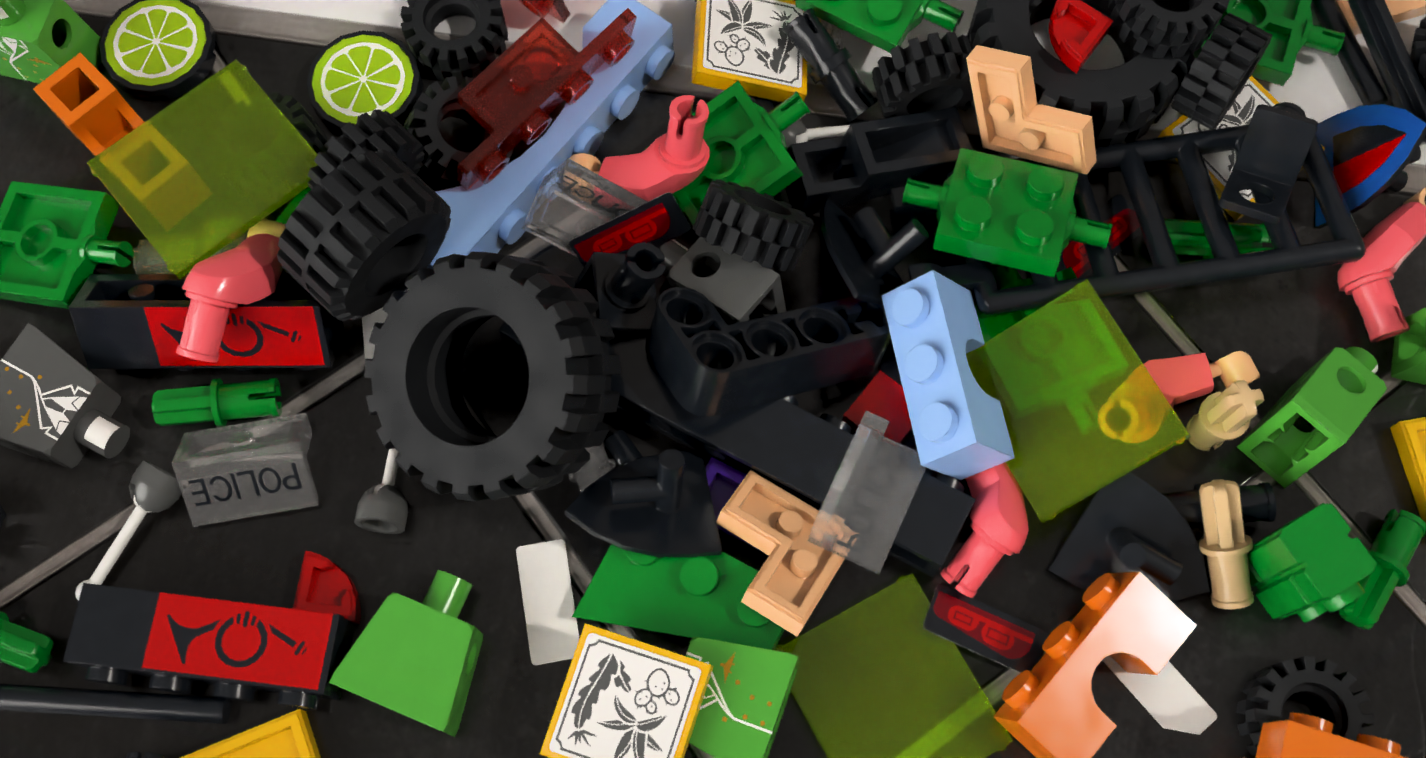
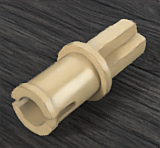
[1186,380,1264,451]
[1199,479,1254,609]

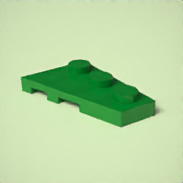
[572,544,785,650]

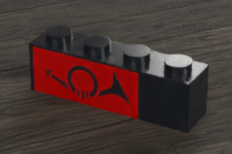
[68,273,345,372]
[63,583,355,710]

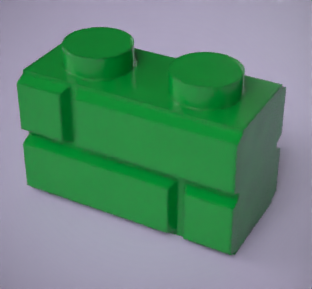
[1247,503,1377,623]

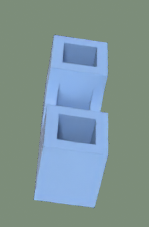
[881,270,1015,480]

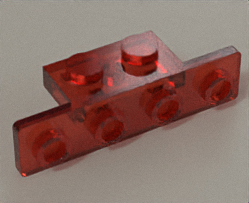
[458,8,637,190]

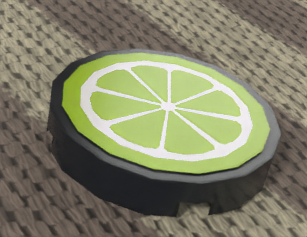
[99,0,217,100]
[306,30,423,135]

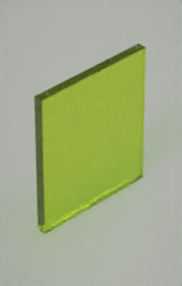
[87,59,318,279]
[966,279,1191,522]
[775,573,1013,758]

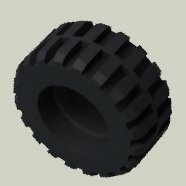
[967,0,1195,147]
[364,252,621,501]

